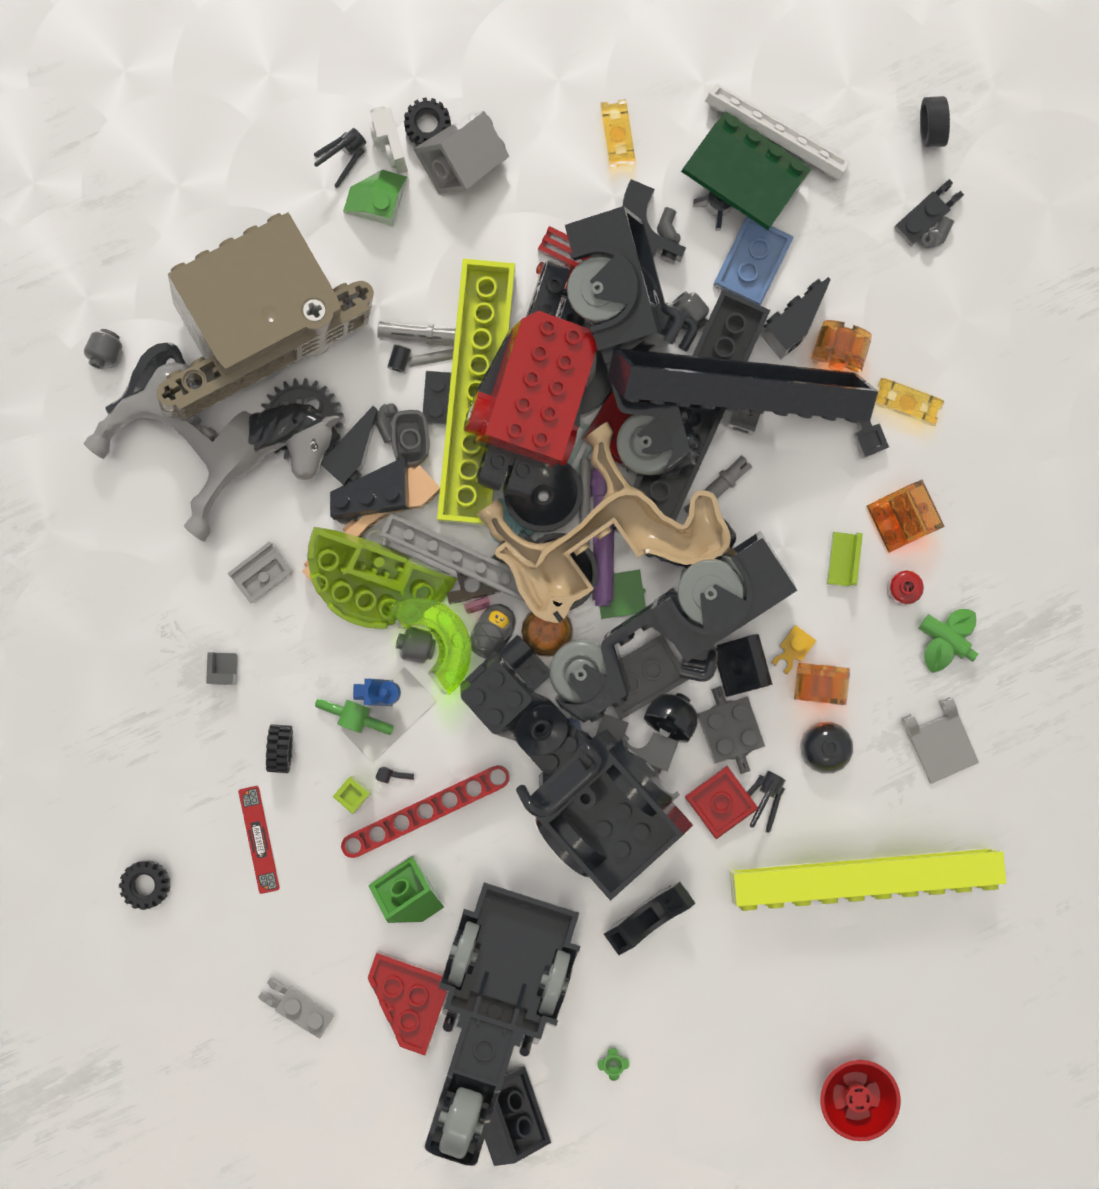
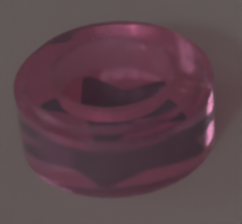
[463,596,491,614]

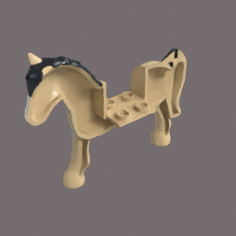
[477,422,737,623]

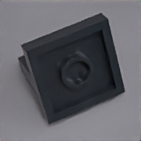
[717,634,773,697]

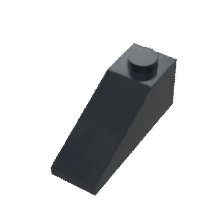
[321,406,378,485]

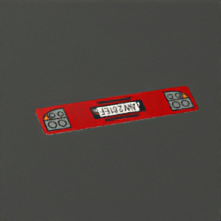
[238,786,280,894]

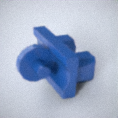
[353,678,401,706]

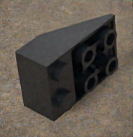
[761,277,831,360]

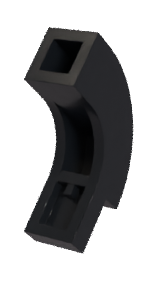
[622,179,686,263]
[580,349,613,419]
[604,882,696,955]

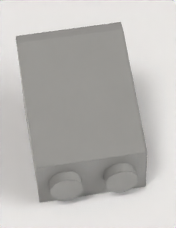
[413,111,510,194]

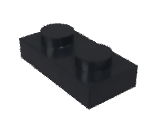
[422,371,451,425]

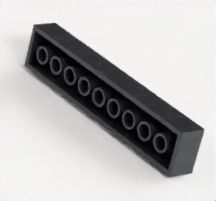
[614,289,771,534]

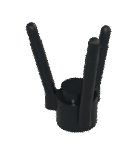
[314,128,367,188]
[747,770,786,833]

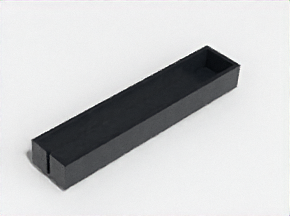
[607,348,878,423]

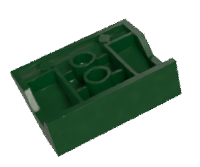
[681,111,812,230]

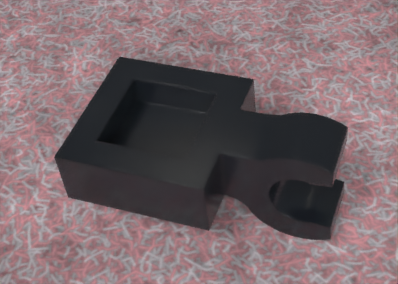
[854,420,889,458]

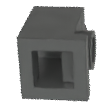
[728,409,760,436]

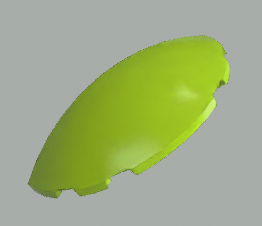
[307,527,457,629]

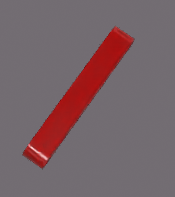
[341,765,510,858]

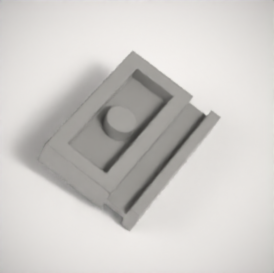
[228,541,293,604]

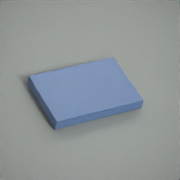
[713,216,794,306]

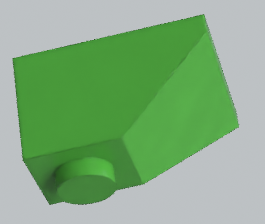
[368,856,444,923]

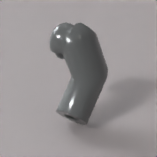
[657,207,681,244]
[920,216,954,248]
[376,403,398,443]

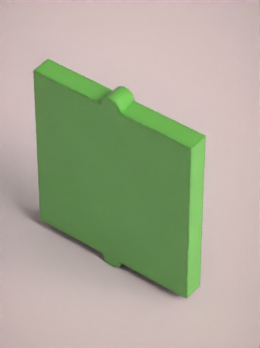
[599,569,646,619]

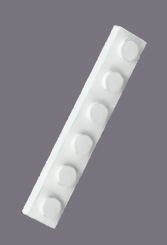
[705,83,850,180]

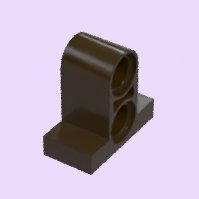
[446,548,501,605]

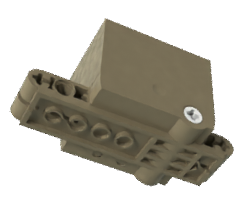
[157,212,374,421]

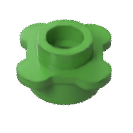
[598,1048,629,1081]

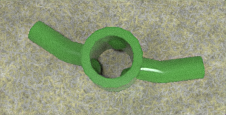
[315,698,394,735]

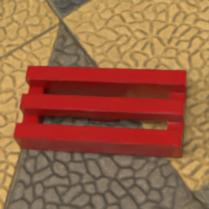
[538,226,591,268]

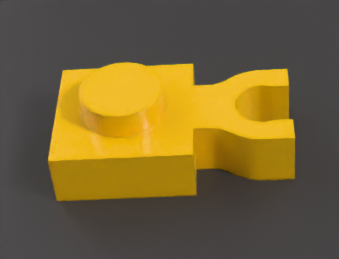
[771,625,817,675]

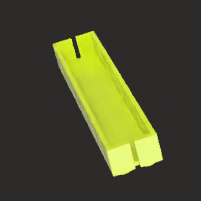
[729,848,1007,911]

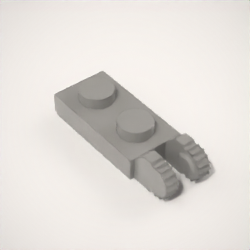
[258,978,334,1039]

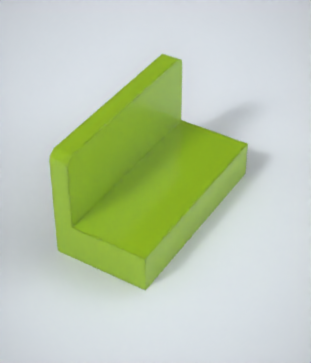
[826,532,863,587]

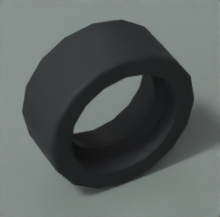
[920,96,950,148]

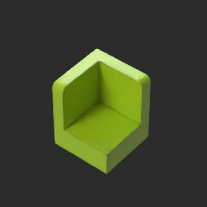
[332,776,373,814]

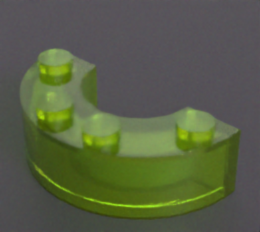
[384,598,471,695]

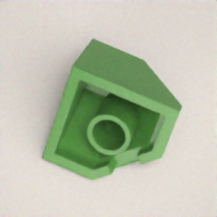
[343,169,408,227]

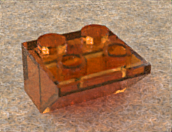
[867,480,945,553]

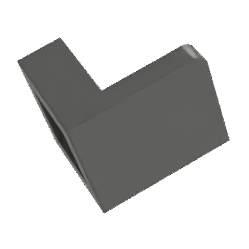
[206,652,238,685]

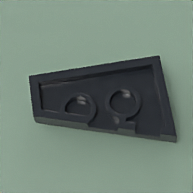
[330,457,409,520]

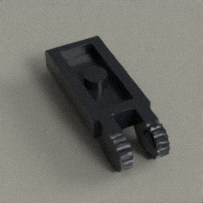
[894,179,964,246]

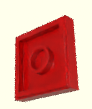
[685,765,758,839]

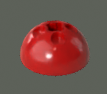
[820,1059,901,1141]

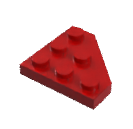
[367,952,447,1056]

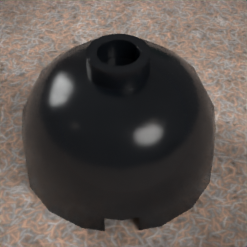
[643,693,698,743]
[800,722,853,774]

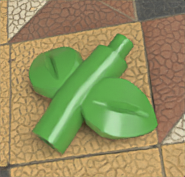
[918,609,979,673]

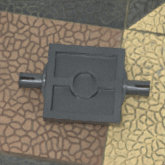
[697,686,765,774]

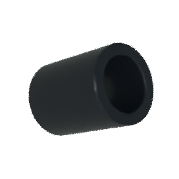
[387,345,411,373]

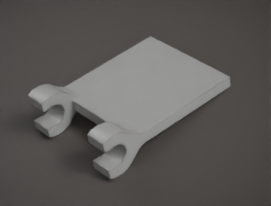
[901,697,979,784]

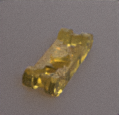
[600,99,636,168]
[875,378,944,426]

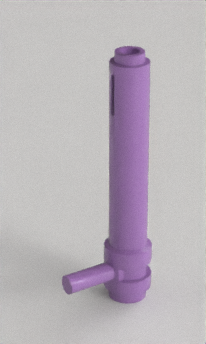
[590,467,614,607]

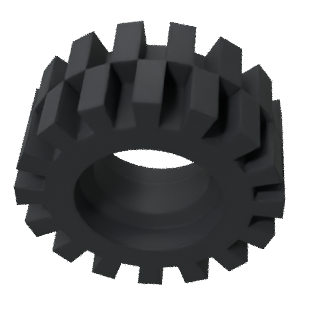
[404,97,451,146]
[265,724,293,773]
[119,861,170,910]

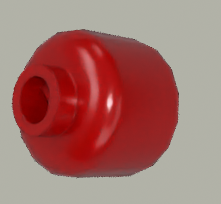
[887,570,924,606]

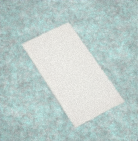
[340,667,437,763]

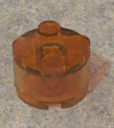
[812,320,872,372]
[794,663,850,705]

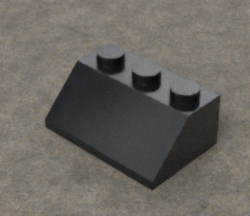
[484,1066,551,1166]

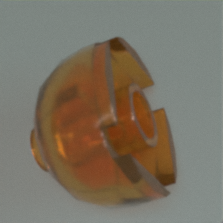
[521,611,573,657]

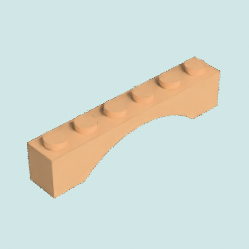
[302,465,440,582]

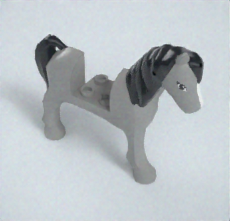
[84,342,340,542]

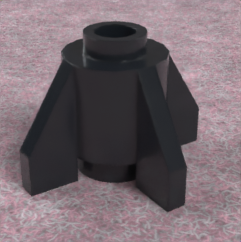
[693,191,735,231]

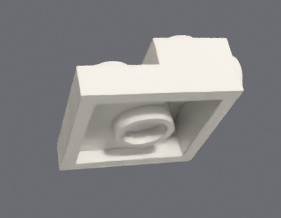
[368,106,408,174]

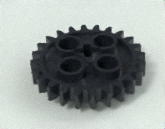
[261,378,344,461]

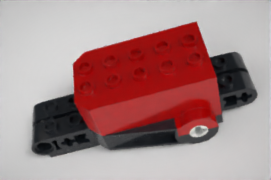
[464,259,597,501]

